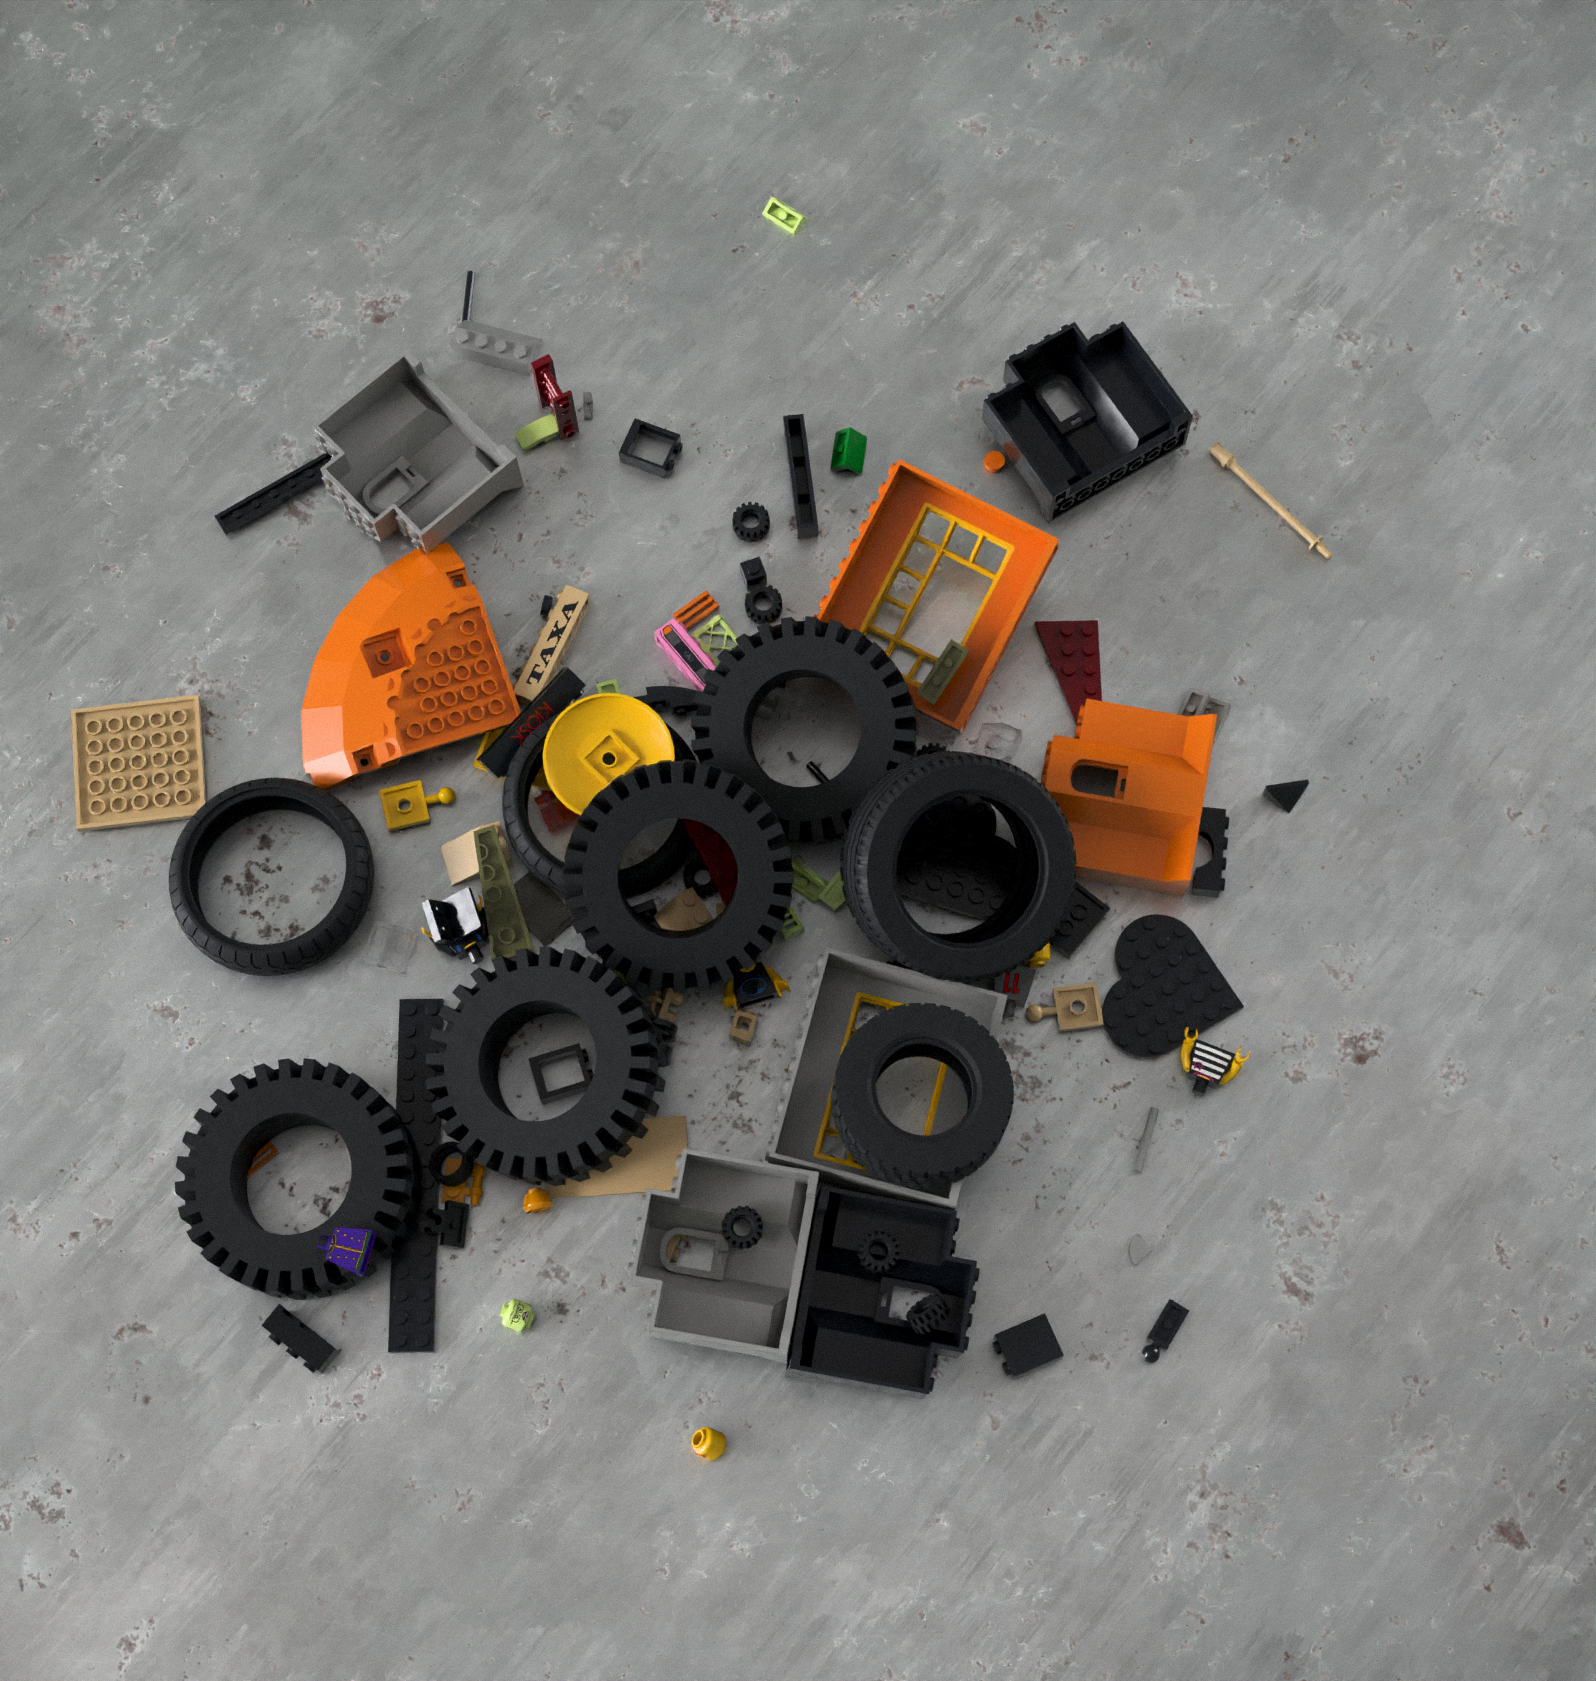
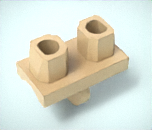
[645,987,684,1023]

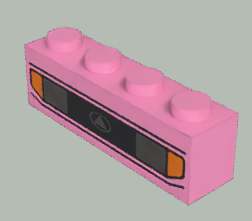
[654,618,716,692]

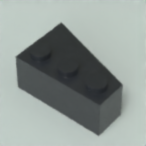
[261,1304,339,1374]

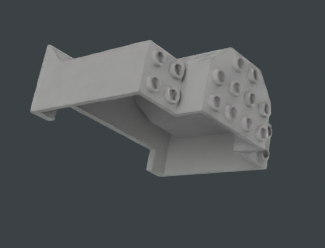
[313,349,524,554]
[627,1148,819,1364]

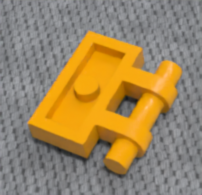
[441,1158,485,1206]

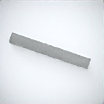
[1133,1107,1159,1173]

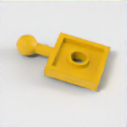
[379,780,455,832]

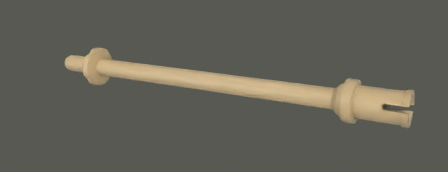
[1209,442,1333,559]

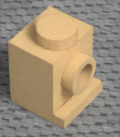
[728,1010,758,1046]

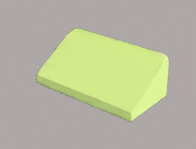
[762,197,808,235]
[792,860,829,903]

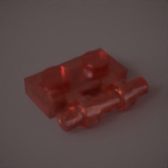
[534,790,580,831]

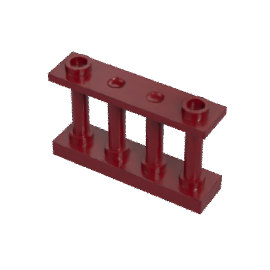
[531,354,579,440]

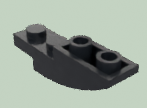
[633,686,698,716]

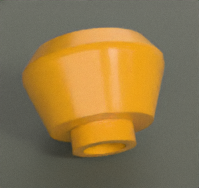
[523,1187,553,1214]

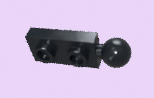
[1142,1299,1189,1363]

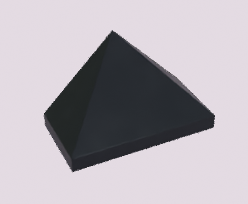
[1263,779,1309,813]

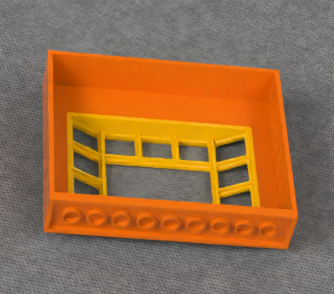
[813,459,1060,734]

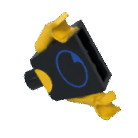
[723,962,791,1011]

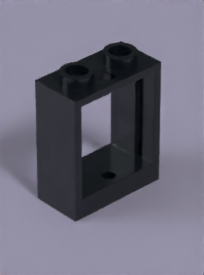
[619,418,683,478]
[528,1043,594,1105]

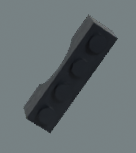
[1192,807,1229,898]

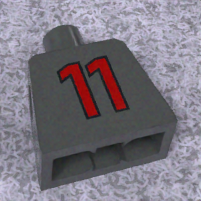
[993,967,1036,1017]

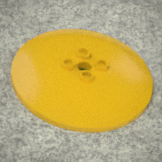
[543,693,675,816]

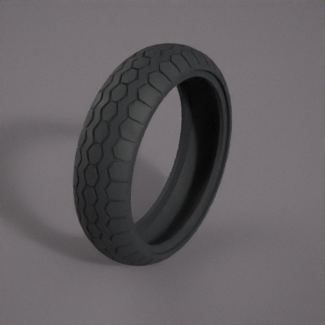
[502,713,697,899]
[169,778,374,976]

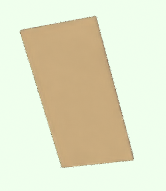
[546,1116,688,1199]

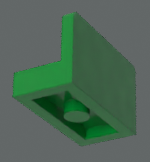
[830,427,867,474]

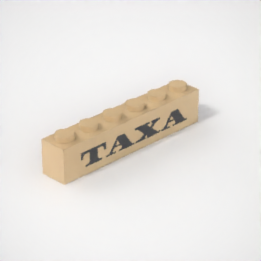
[512,585,591,705]

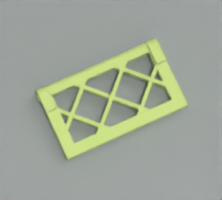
[690,614,738,667]

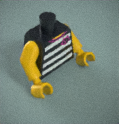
[1180,1027,1251,1096]

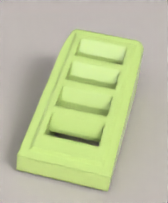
[780,905,804,941]

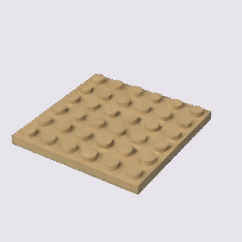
[71,695,206,832]

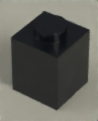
[740,556,767,591]

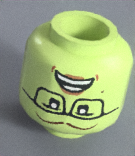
[499,1298,535,1332]

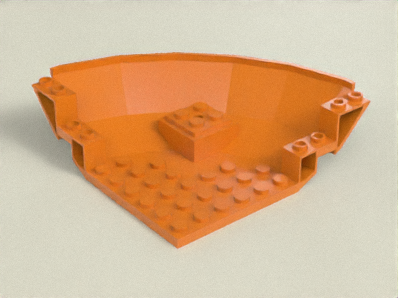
[301,542,521,790]

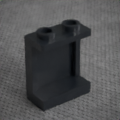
[992,1313,1064,1380]

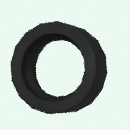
[429,1141,474,1187]

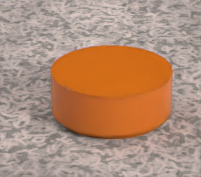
[984,451,1005,473]

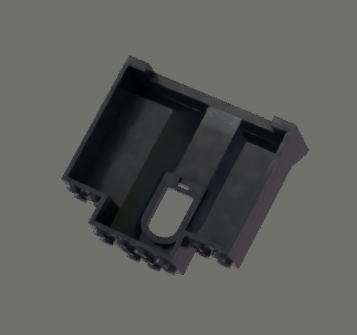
[982,321,1193,523]
[785,1186,980,1399]

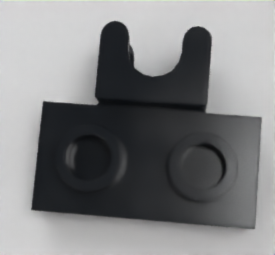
[424,1200,469,1249]

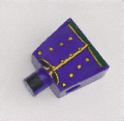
[317,1227,377,1277]

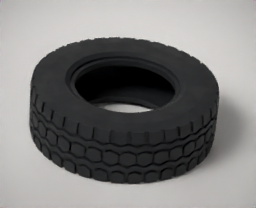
[831,1003,1014,1189]

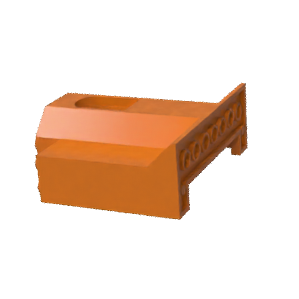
[1041,699,1217,897]

